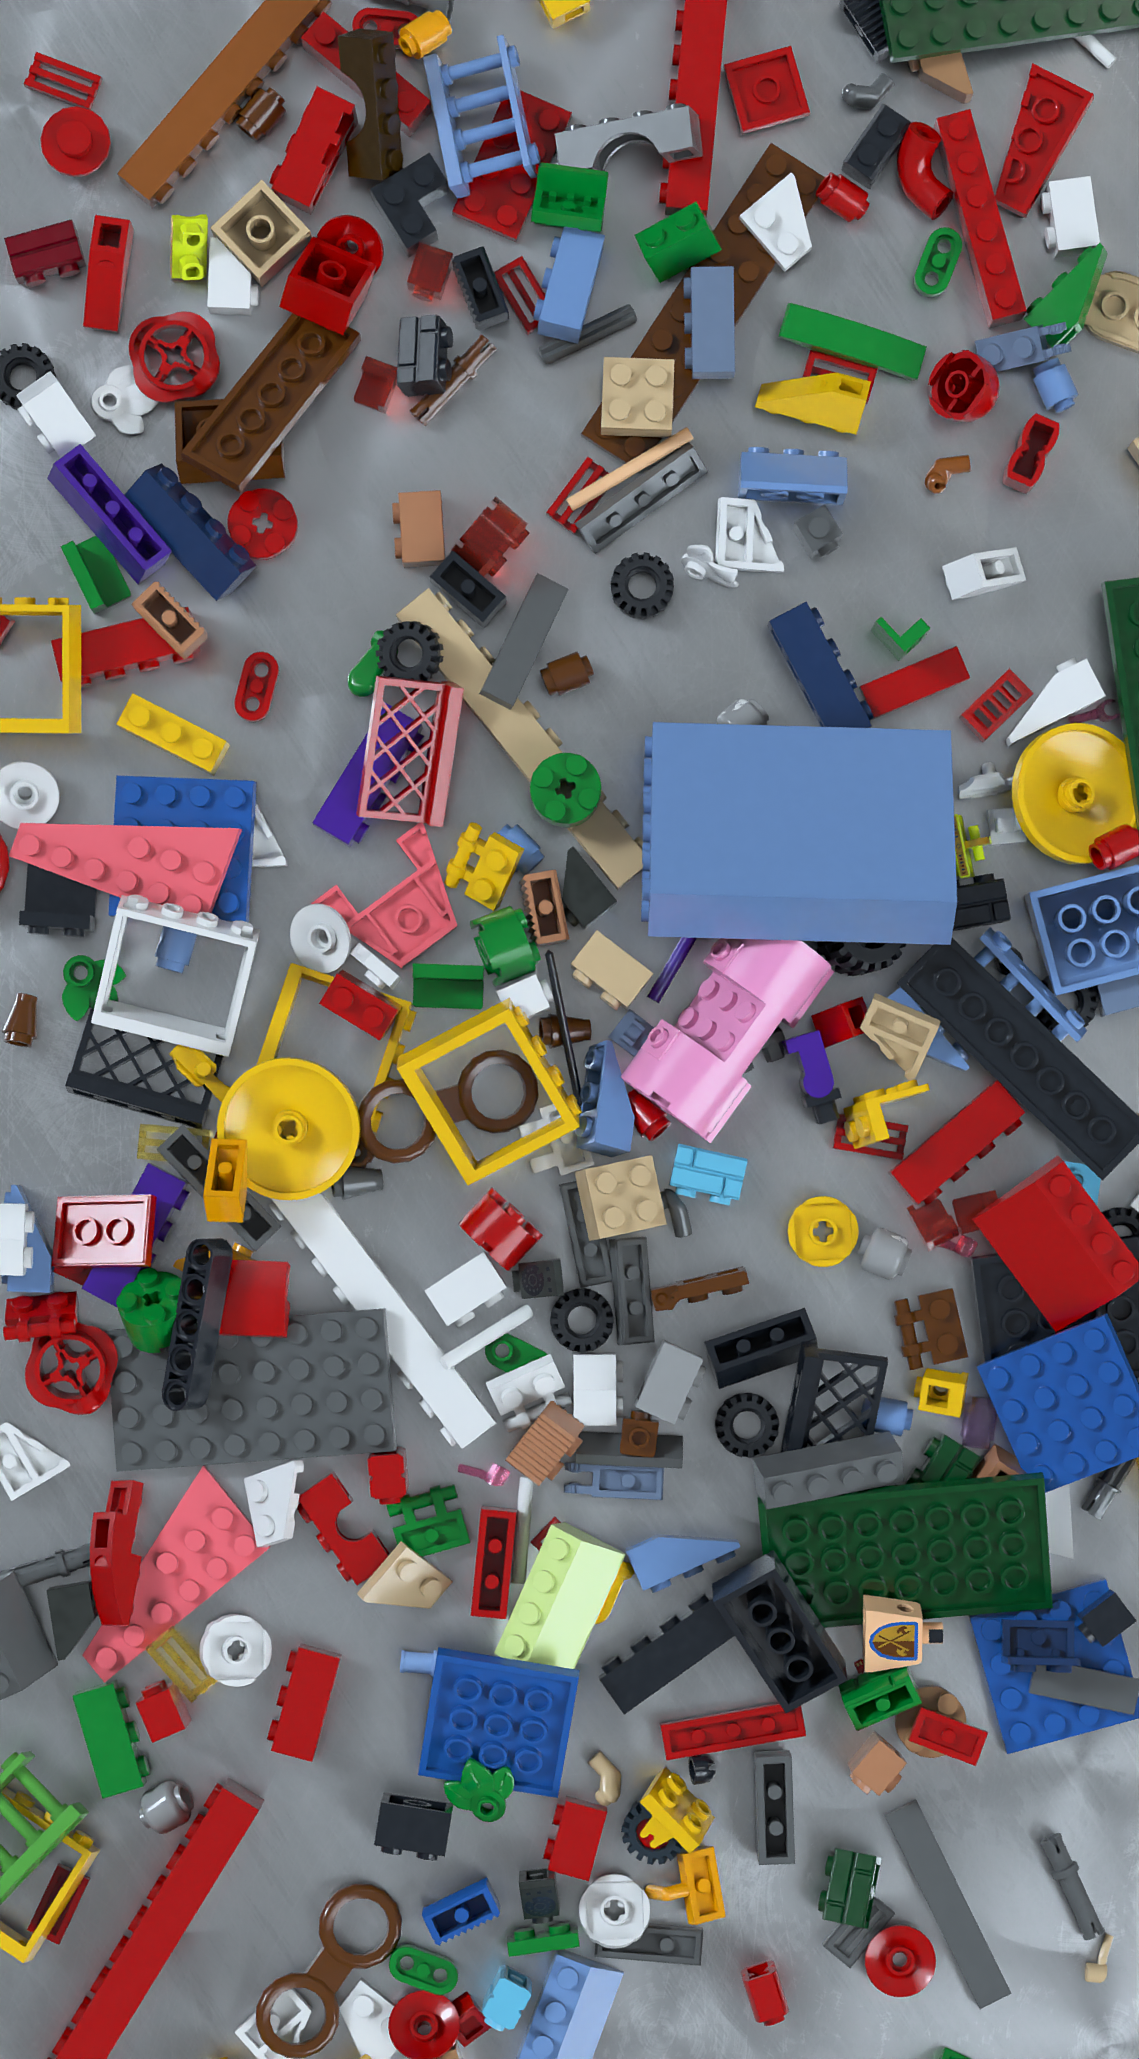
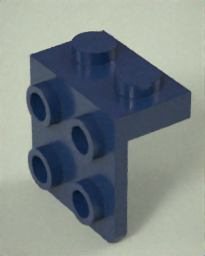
[1001,1619,1080,1673]

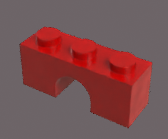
[297,1471,390,1586]

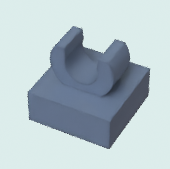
[608,1009,654,1057]

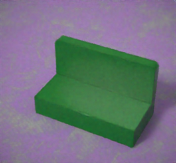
[60,536,132,614]
[871,617,931,661]
[412,963,484,1010]

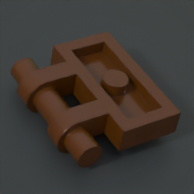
[894,1288,968,1370]

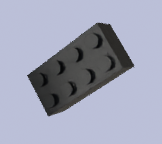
[712,1550,848,1713]

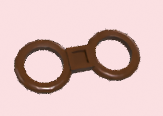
[358,1050,539,1164]
[255,1884,402,2058]

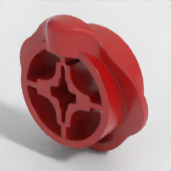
[129,311,220,402]
[25,1322,118,1415]

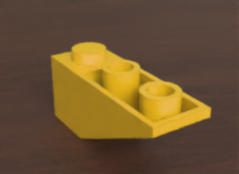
[755,372,871,435]

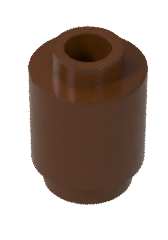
[235,87,286,141]
[539,651,594,696]

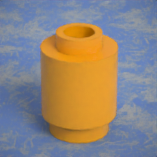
[398,10,452,59]

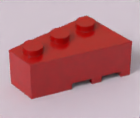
[269,86,358,215]

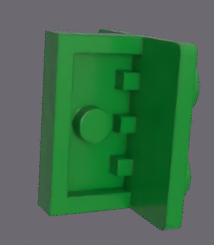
[531,162,609,232]

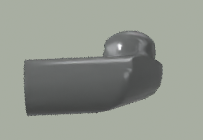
[842,73,895,109]
[660,1188,692,1238]

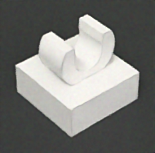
[987,808,1027,846]

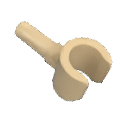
[1085,1934,1114,1983]

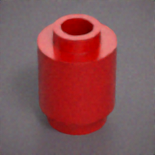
[816,172,870,222]
[1089,824,1139,870]

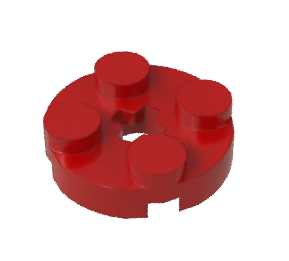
[227,488,298,560]

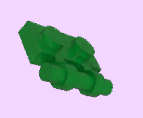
[386,1484,471,1557]

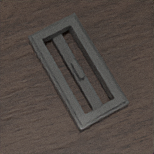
[822,1896,895,1968]

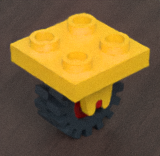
[621,1767,715,1865]

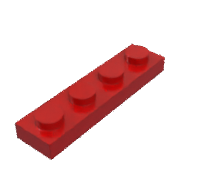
[660,1703,806,1760]

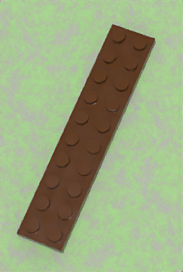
[581,143,825,474]

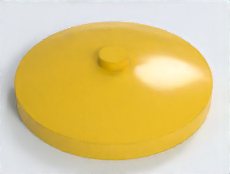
[1012,723,1137,865]
[217,1057,360,1200]

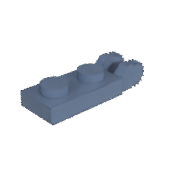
[975,322,1072,372]
[564,1462,664,1500]

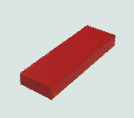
[859,646,970,720]

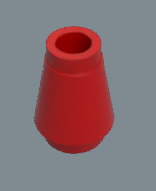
[628,1089,671,1142]

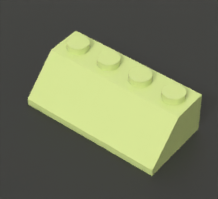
[494,1522,626,1669]

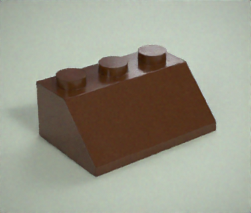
[175,399,285,484]

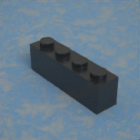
[599,1593,735,1715]

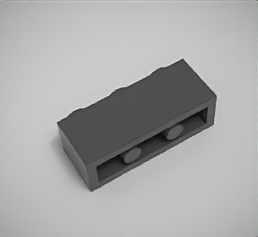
[754,1750,795,1865]

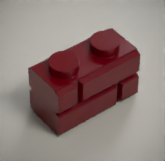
[4,219,86,287]

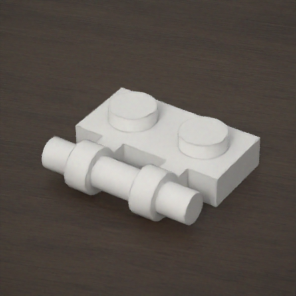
[486,1354,573,1433]

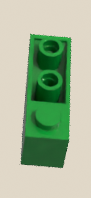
[1023,243,1108,348]

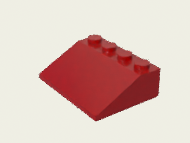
[972,1155,1139,1332]

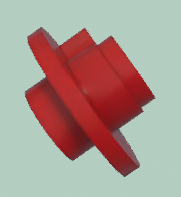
[40,106,111,177]

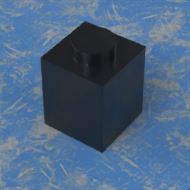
[1077,1589,1137,1647]

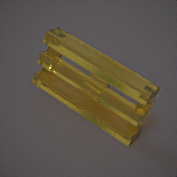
[137,1124,211,1161]
[146,1625,218,1703]

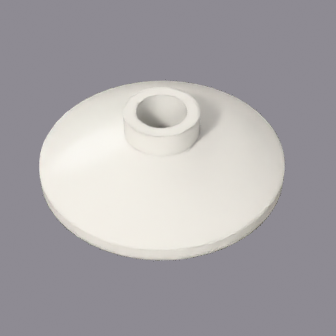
[0,761,60,829]
[290,903,351,973]

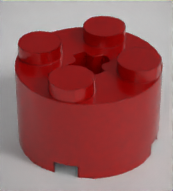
[459,1187,543,1271]

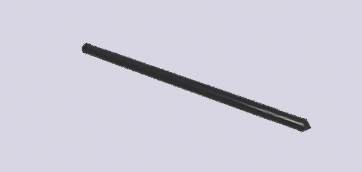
[545,950,582,1118]

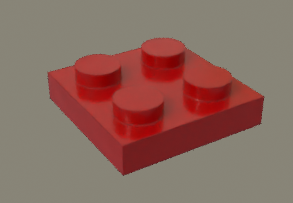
[723,46,810,135]

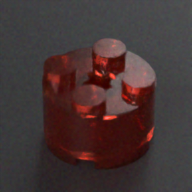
[451,496,530,577]

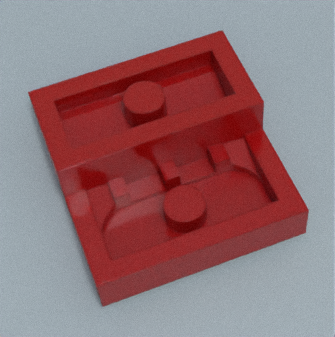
[219,1260,291,1338]

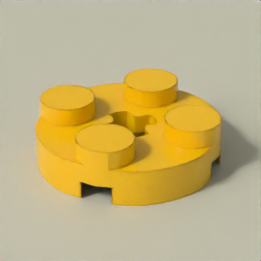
[787,1196,859,1267]

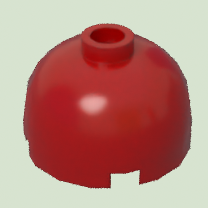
[928,350,1000,422]

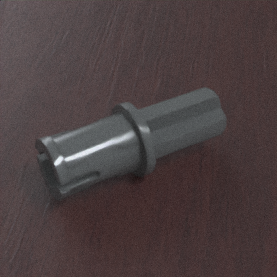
[1081,1459,1135,1520]

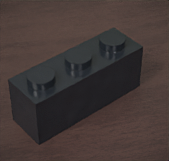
[704,1308,818,1389]

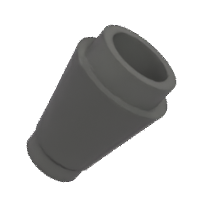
[331,1166,383,1200]

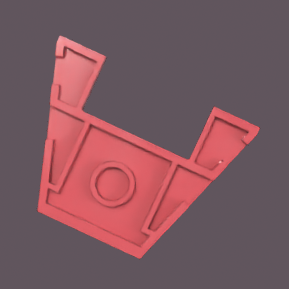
[311,823,458,969]

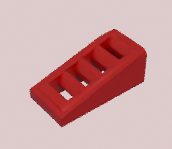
[959,668,1034,742]

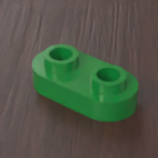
[914,227,963,297]
[485,1333,548,1373]
[389,1944,458,1995]

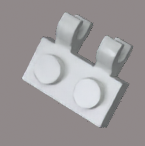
[518,1104,594,1176]

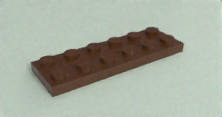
[181,313,361,493]

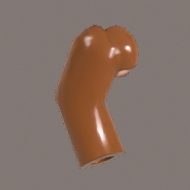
[925,455,971,494]

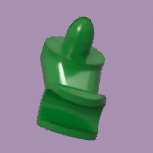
[347,630,398,697]

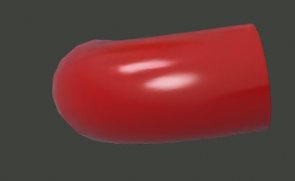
[897,122,954,220]

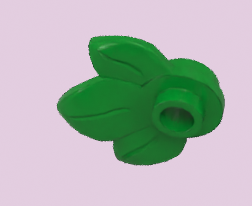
[62,955,126,1021]
[444,1758,515,1822]

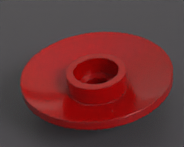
[316,215,384,274]
[865,1925,936,1997]
[388,1990,460,2059]

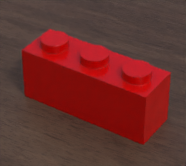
[471,1506,517,1619]
[267,1643,342,1762]

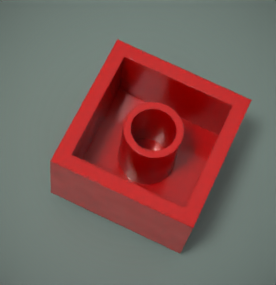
[279,237,377,335]

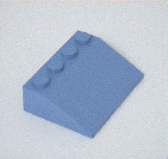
[1024,864,1139,996]

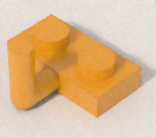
[644,1846,726,1925]

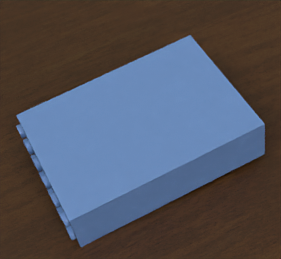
[641,722,957,945]

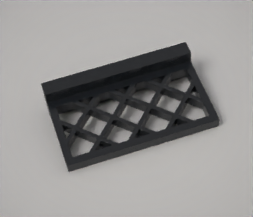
[65,1009,224,1130]
[780,1341,888,1453]

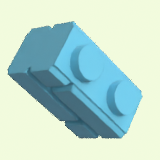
[669,1144,748,1206]
[482,1965,532,2031]

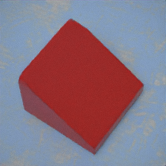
[452,1992,492,2048]

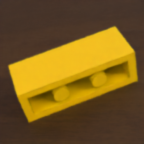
[116,693,230,776]

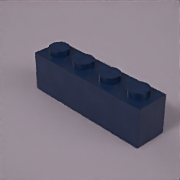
[124,463,257,601]
[767,601,874,728]

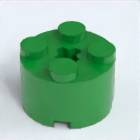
[530,753,601,828]
[470,906,541,987]
[116,1268,181,1353]

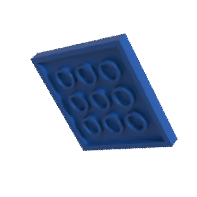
[108,775,257,923]
[977,1313,1139,1493]
[968,1578,1139,1754]
[418,1647,580,1798]

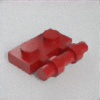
[3,1291,79,1343]

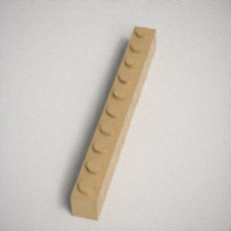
[396,588,644,890]

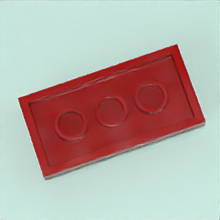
[452,90,572,242]

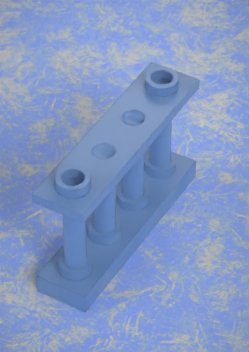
[423,35,540,199]
[974,927,1087,1042]

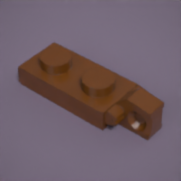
[651,1266,749,1311]

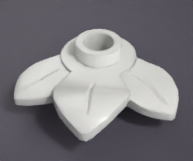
[91,365,159,435]
[681,545,739,588]

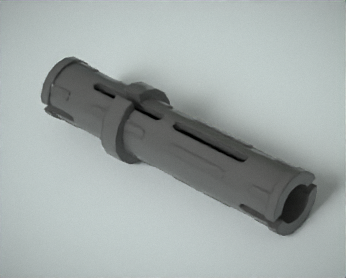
[0,1543,90,1587]
[1040,1833,1105,1940]

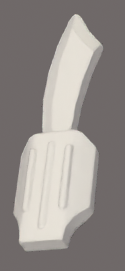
[957,762,1013,799]

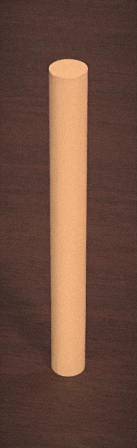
[566,427,694,511]

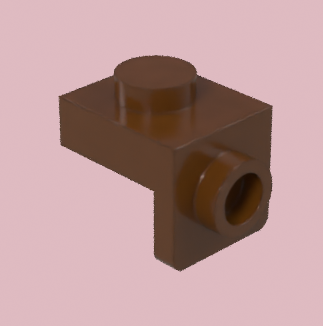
[620,1411,659,1458]

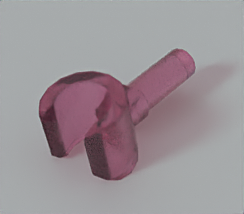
[1068,699,1120,724]
[926,1234,978,1257]
[458,1463,510,1486]

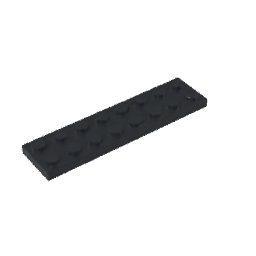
[897,937,1139,1181]

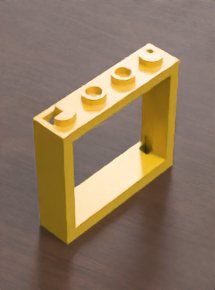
[0,597,81,733]
[257,963,417,1133]
[397,997,582,1185]
[0,1787,100,1963]

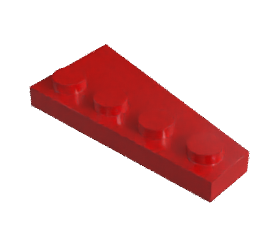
[995,63,1094,218]

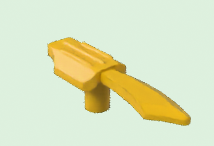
[169,1045,230,1102]

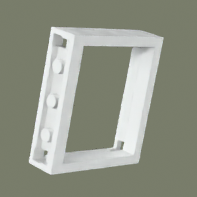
[91,895,261,1057]

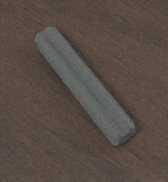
[539,304,637,364]

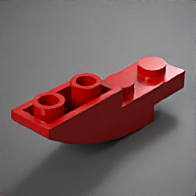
[90,1480,144,1627]

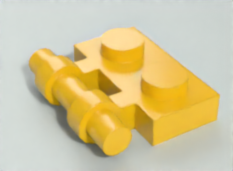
[444,822,524,911]

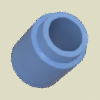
[1033,358,1079,413]
[498,824,545,875]
[155,926,198,974]
[861,1397,913,1436]

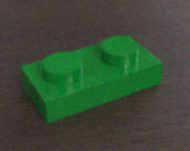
[507,1922,580,1957]

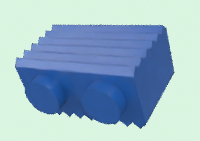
[422,1877,501,1946]

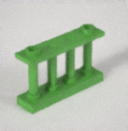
[0,1751,89,1905]

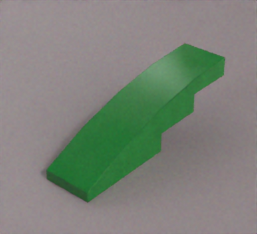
[778,303,927,381]

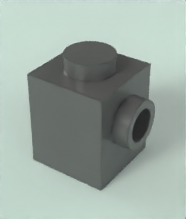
[792,504,843,559]

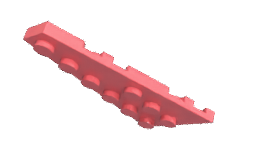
[9,823,242,914]
[82,1465,271,1683]

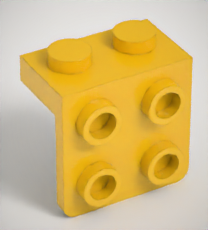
[843,1079,930,1149]

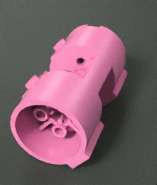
[620,938,835,1143]

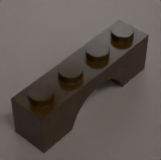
[338,28,403,180]

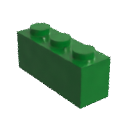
[72,1680,150,1799]

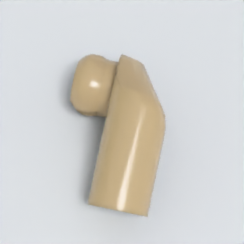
[587,1751,621,1806]

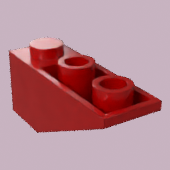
[83,215,134,332]

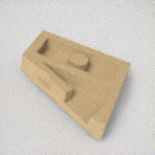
[860,993,941,1081]
[357,1541,453,1609]

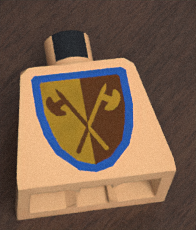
[863,1595,943,1672]

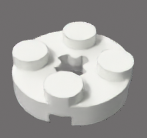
[199,1614,272,1687]
[579,1874,650,1949]

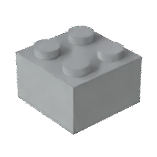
[634,1340,707,1424]

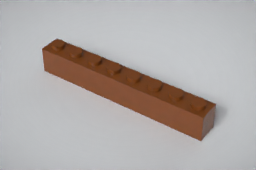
[117,0,332,209]

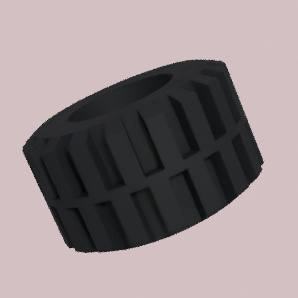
[812,941,906,976]

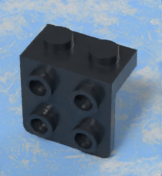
[19,863,97,937]

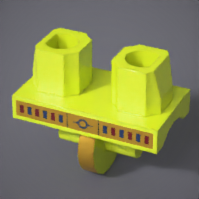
[170,214,208,280]
[954,814,992,879]

